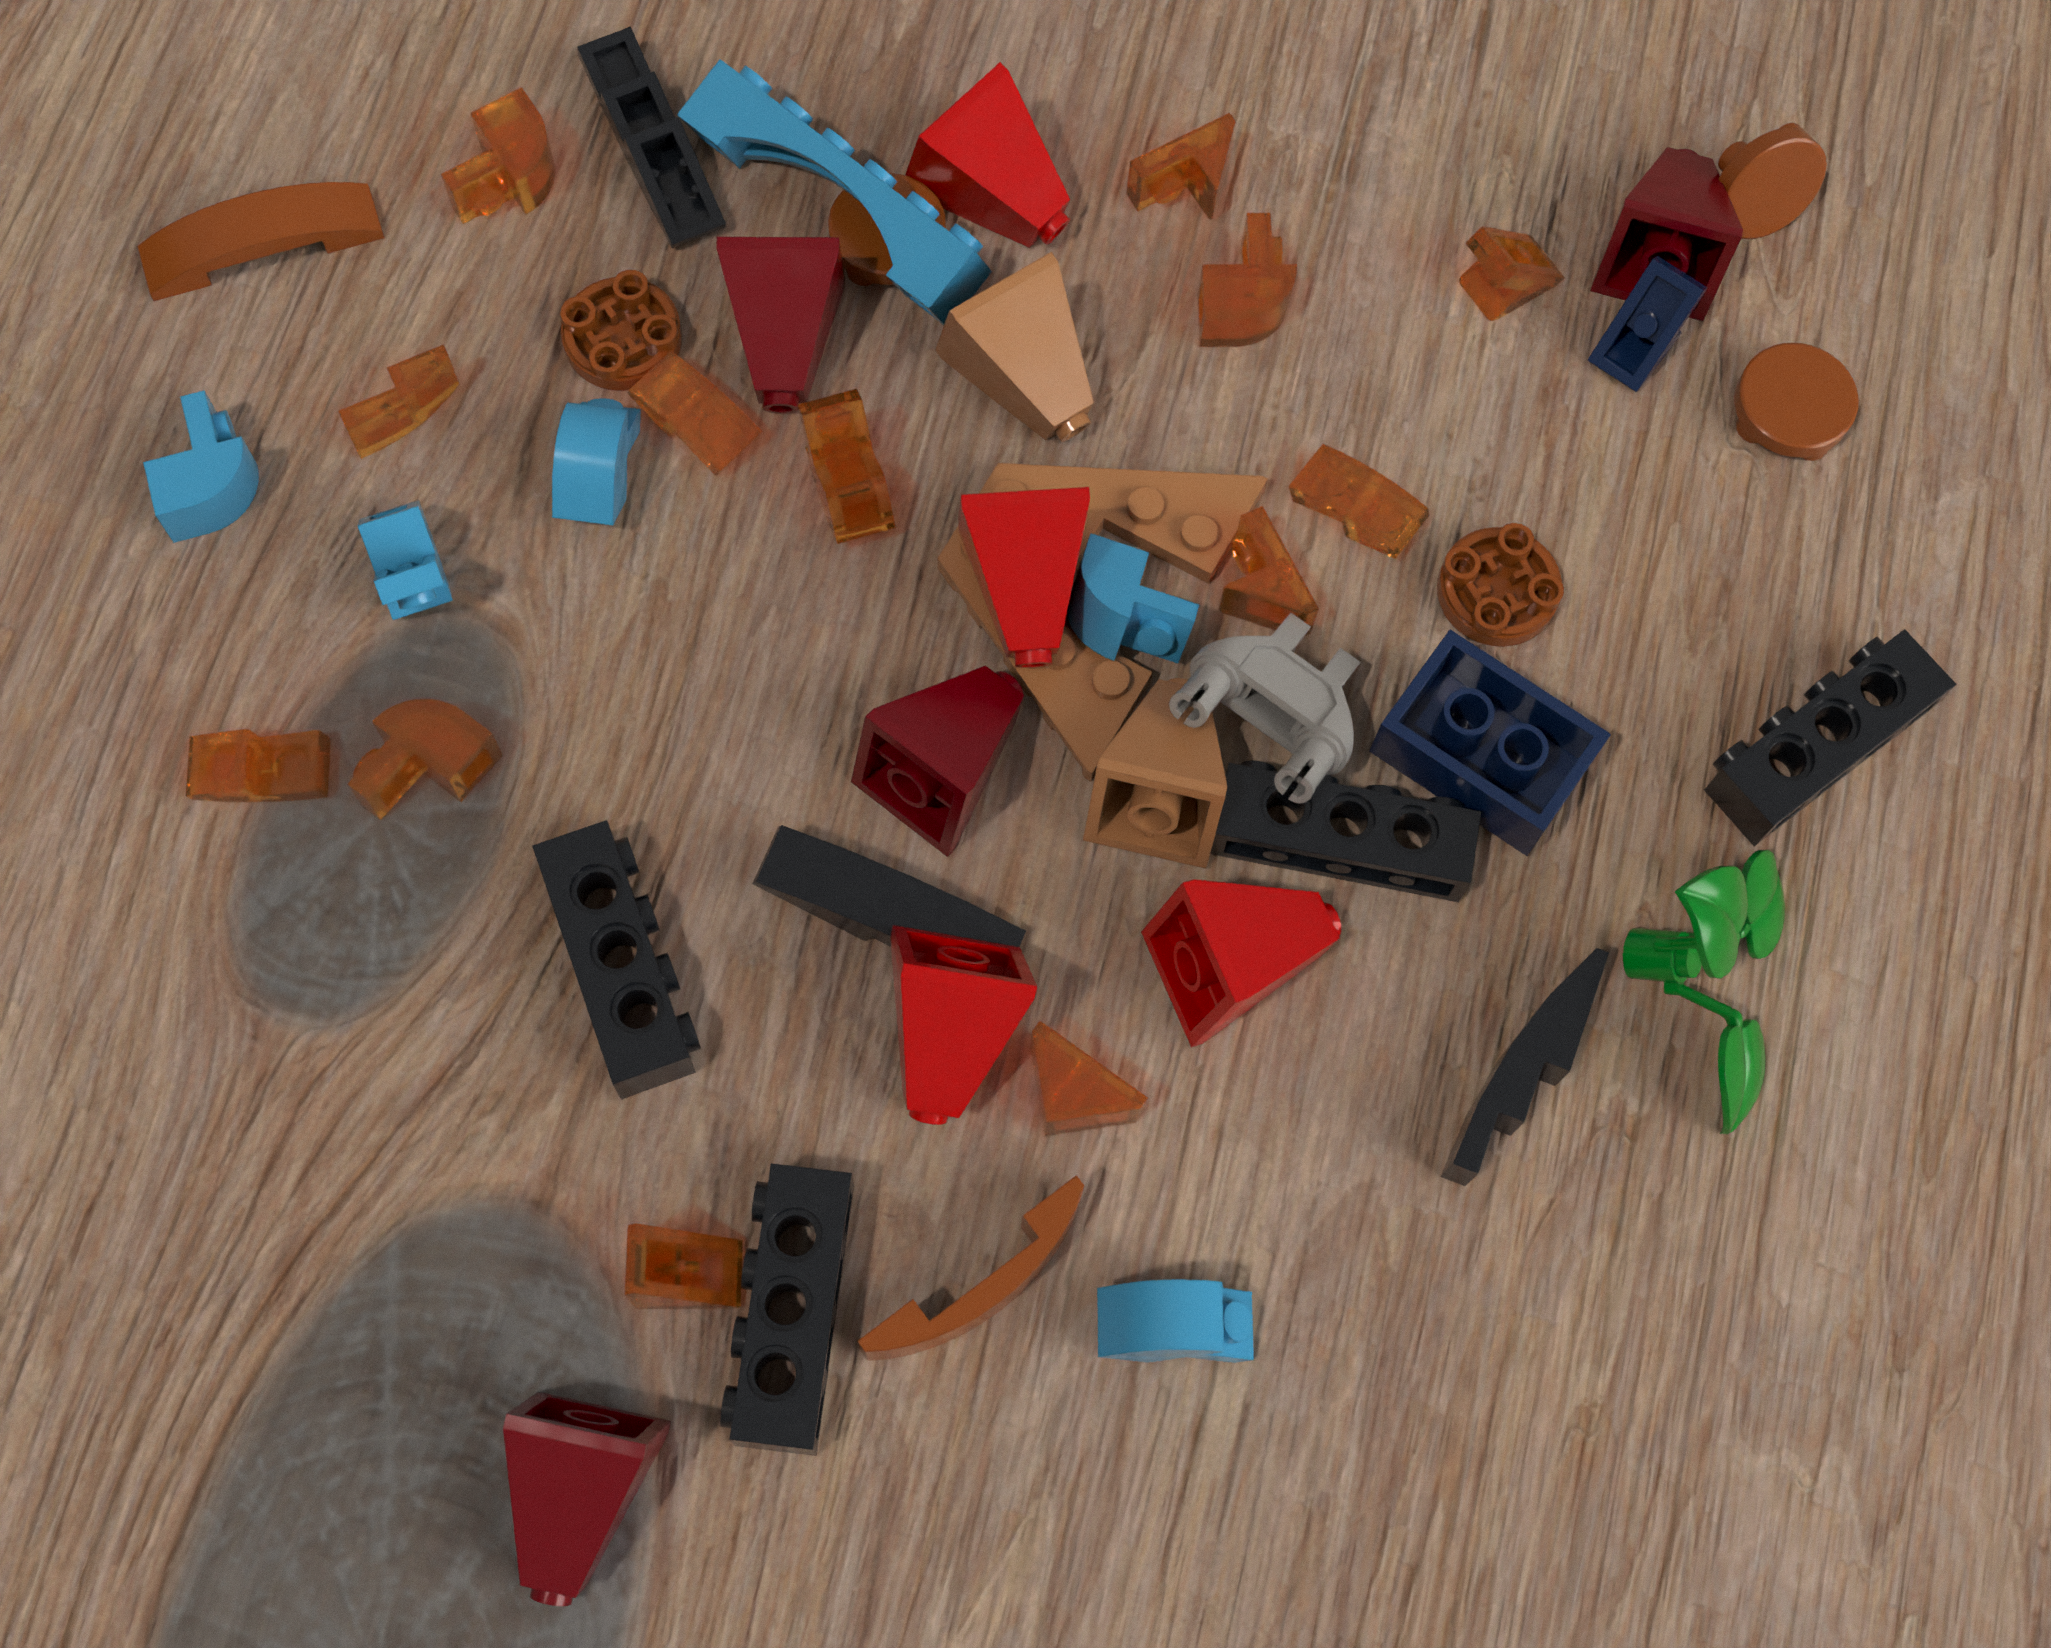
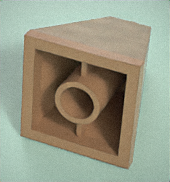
[935,252,1094,442]
[1083,678,1227,869]

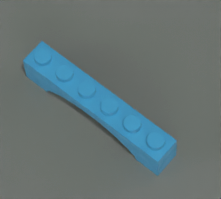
[677,59,992,325]

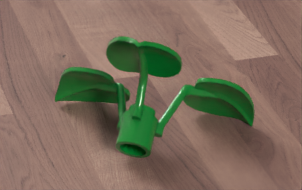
[1623,850,1785,1135]

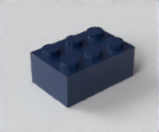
[1369,629,1611,856]

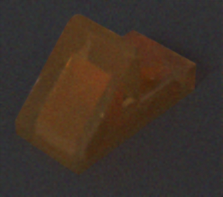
[1126,113,1236,220]
[1459,226,1565,321]
[1219,506,1319,636]

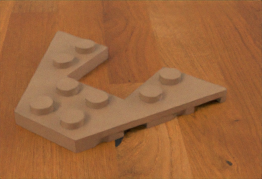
[937,463,1268,781]

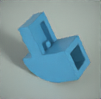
[143,390,259,543]
[552,398,641,525]
[357,500,453,620]
[1067,533,1199,664]
[1097,1279,1254,1363]

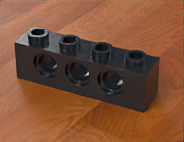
[1704,629,1957,847]
[1210,760,1481,903]
[532,820,701,1100]
[720,1163,854,1456]

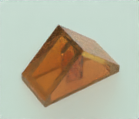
[1030,1021,1148,1136]
[625,1223,743,1309]

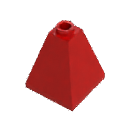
[905,62,1070,248]
[958,487,1090,668]
[1141,879,1341,1048]
[890,925,1037,1125]

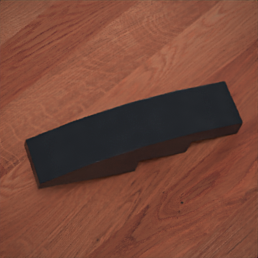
[577,26,726,248]
[752,825,1026,947]
[1441,948,1609,1186]

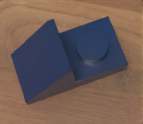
[1588,256,1708,392]

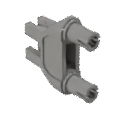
[1169,613,1361,804]

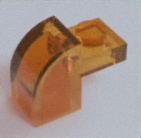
[441,87,555,224]
[1197,213,1297,347]
[798,388,896,544]
[348,699,503,820]

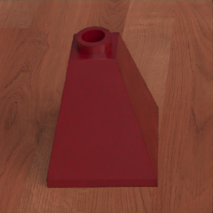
[1590,147,1743,321]
[716,236,845,414]
[851,665,1025,857]
[503,1392,671,1606]

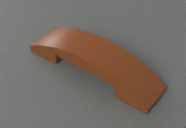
[137,182,385,301]
[857,1175,1085,1361]

